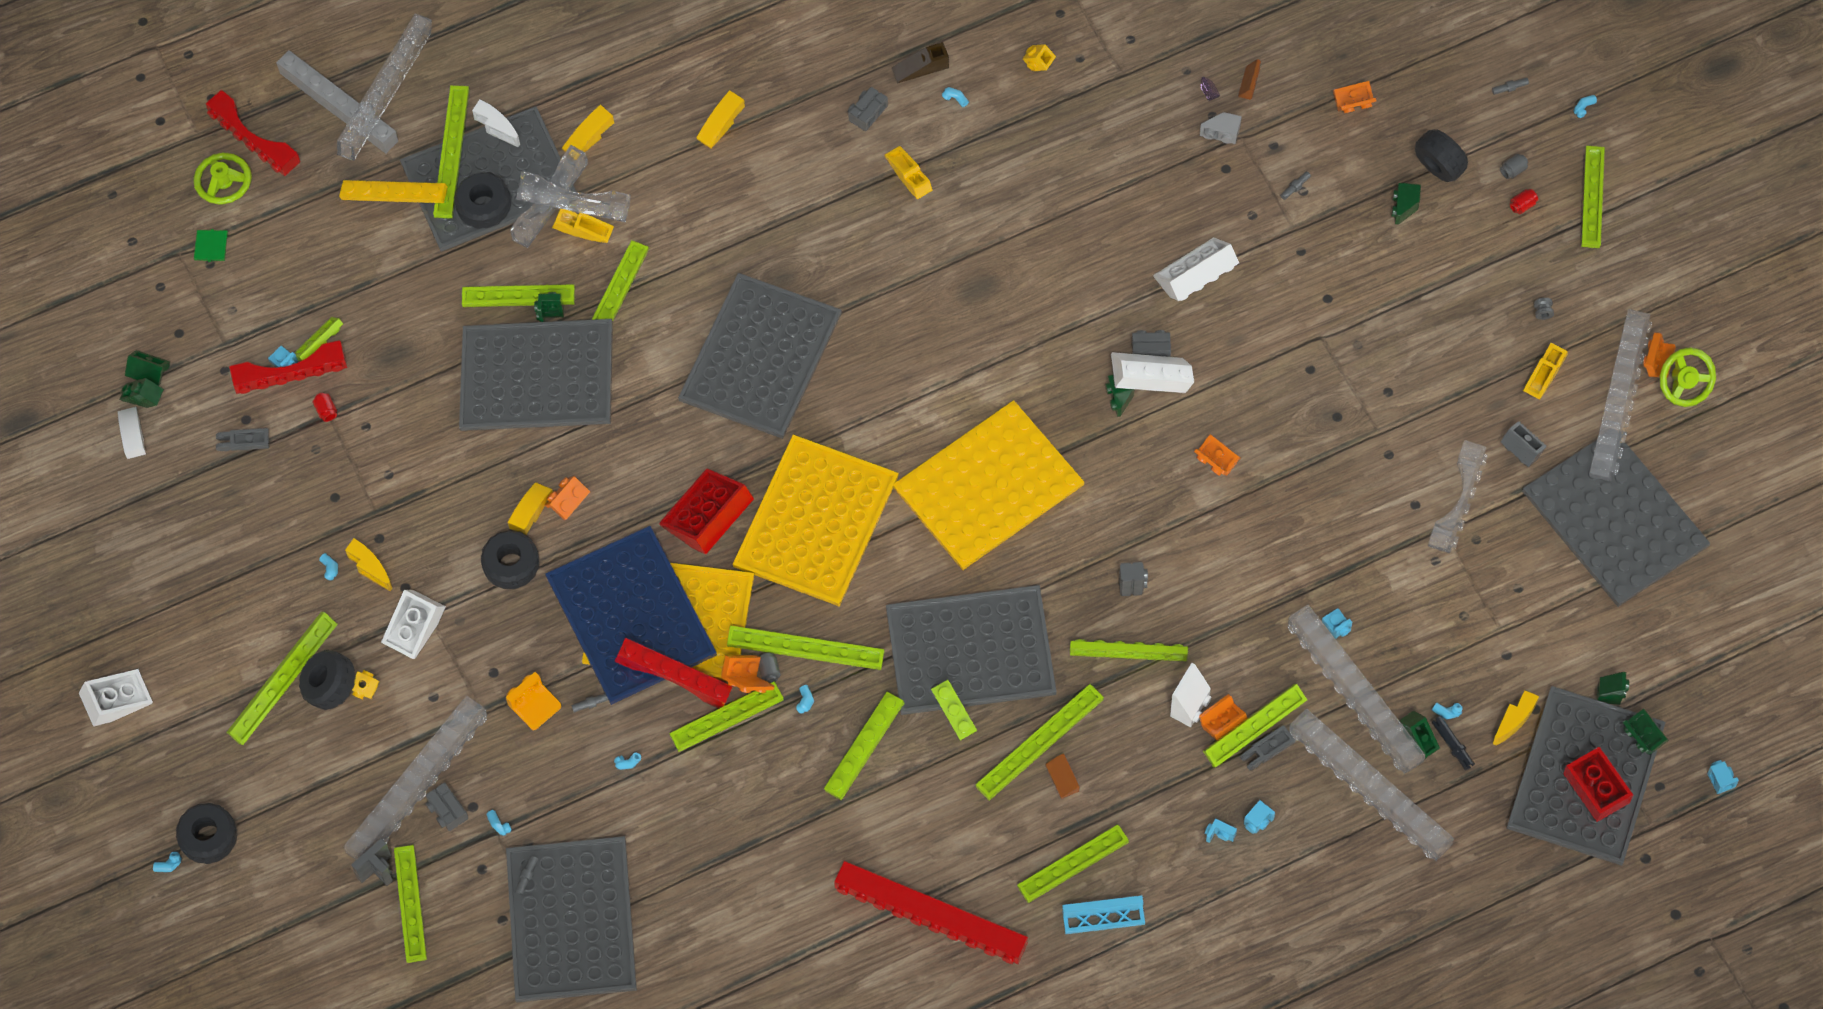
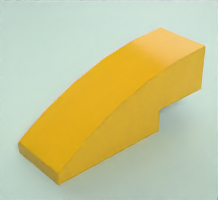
[697,90,745,149]
[562,105,614,161]
[885,146,933,199]
[552,207,614,243]
[1523,343,1568,400]
[508,482,553,535]
[345,538,392,591]
[1493,690,1539,746]

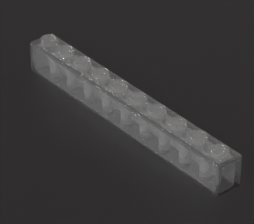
[337,14,432,161]
[1589,309,1652,481]
[1288,605,1425,774]
[344,696,487,860]
[1289,709,1454,861]

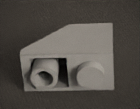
[1200,112,1242,144]

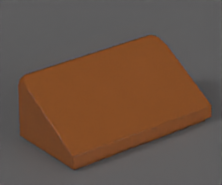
[1238,59,1261,100]
[1045,753,1080,799]

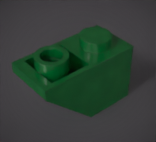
[1392,183,1421,225]
[1105,374,1135,417]
[119,378,164,408]
[1597,672,1629,705]

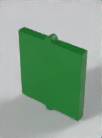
[194,229,228,262]

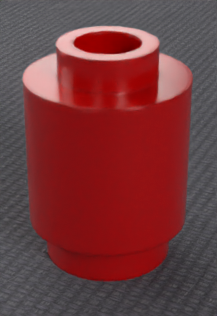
[1510,189,1538,214]
[312,393,337,422]

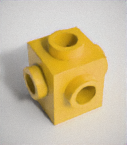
[1023,44,1056,71]
[352,670,380,700]

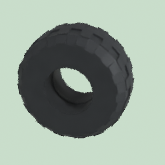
[1415,129,1468,182]
[454,173,511,229]
[481,531,539,589]
[299,650,356,710]
[176,803,237,864]

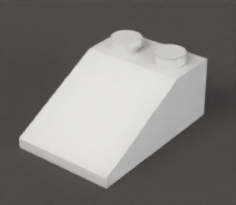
[381,590,446,659]
[1170,663,1212,727]
[79,669,153,726]

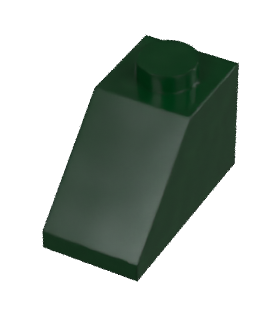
[1398,711,1440,759]

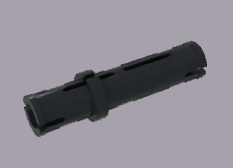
[1432,716,1475,770]

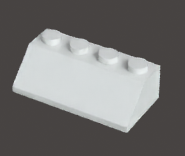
[1153,237,1239,301]
[1111,352,1194,393]

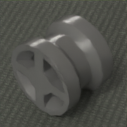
[1534,298,1554,320]

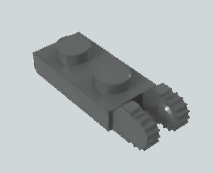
[216,428,269,452]
[1240,725,1296,770]

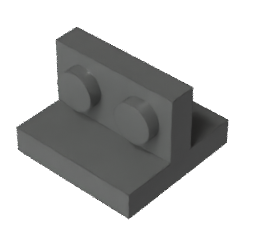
[351,838,393,886]

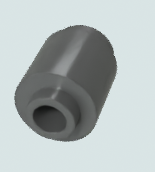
[1500,153,1528,179]
[759,653,781,683]

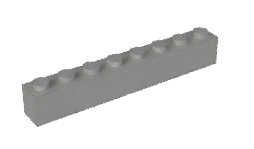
[276,51,398,154]

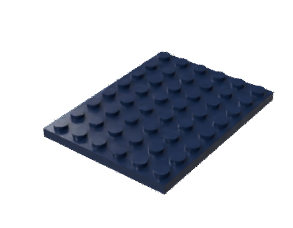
[545,526,717,705]

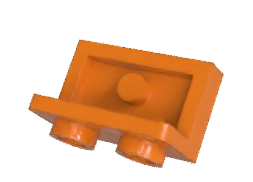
[1333,81,1376,114]
[1644,333,1676,378]
[1194,434,1241,476]
[545,476,590,520]
[1199,694,1247,740]

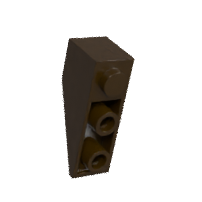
[892,42,949,84]

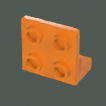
[721,655,775,693]

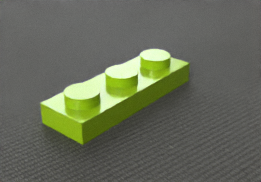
[294,317,343,361]
[931,680,977,740]

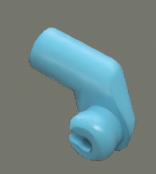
[942,87,969,107]

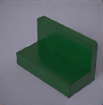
[125,350,170,386]

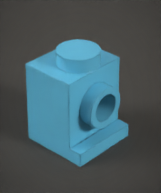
[1707,760,1739,794]
[1244,800,1275,834]

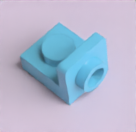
[268,346,298,368]
[1322,608,1352,639]
[1205,819,1237,843]

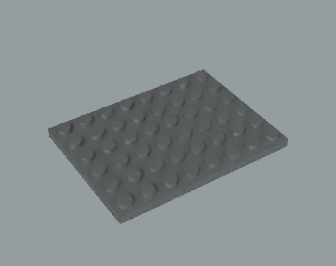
[400,106,578,252]
[678,273,842,439]
[459,319,613,431]
[1522,429,1710,607]
[886,585,1056,715]
[1506,686,1666,866]
[506,836,637,1003]

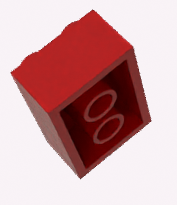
[1563,747,1633,822]

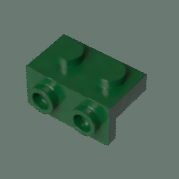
[534,292,564,322]
[1623,708,1669,755]

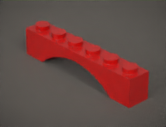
[206,89,300,176]
[229,340,347,394]
[615,638,733,709]

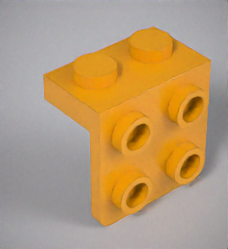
[506,672,562,730]

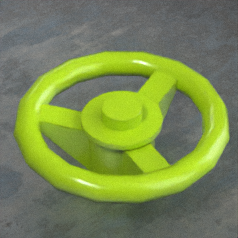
[193,153,252,205]
[1660,347,1716,407]

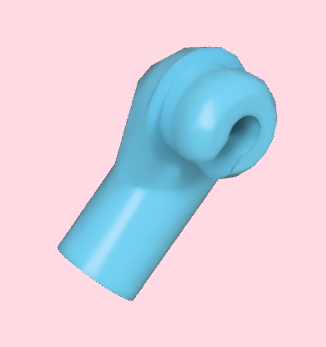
[1574,95,1597,118]
[319,553,338,581]
[796,685,814,714]
[1432,703,1463,719]
[614,753,641,770]
[486,810,512,836]
[153,852,182,872]

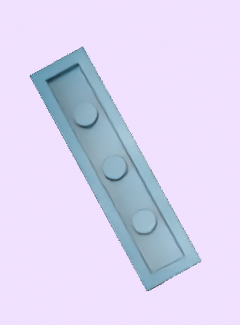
[1062,896,1145,934]

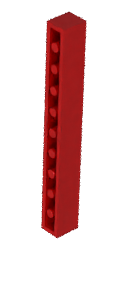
[834,861,1028,964]

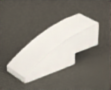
[472,100,520,147]
[118,407,146,459]

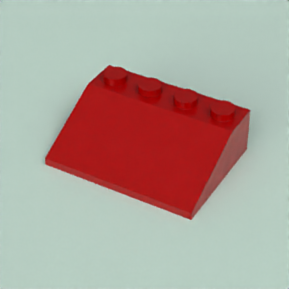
[659,469,754,554]

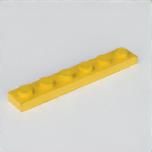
[339,180,448,203]

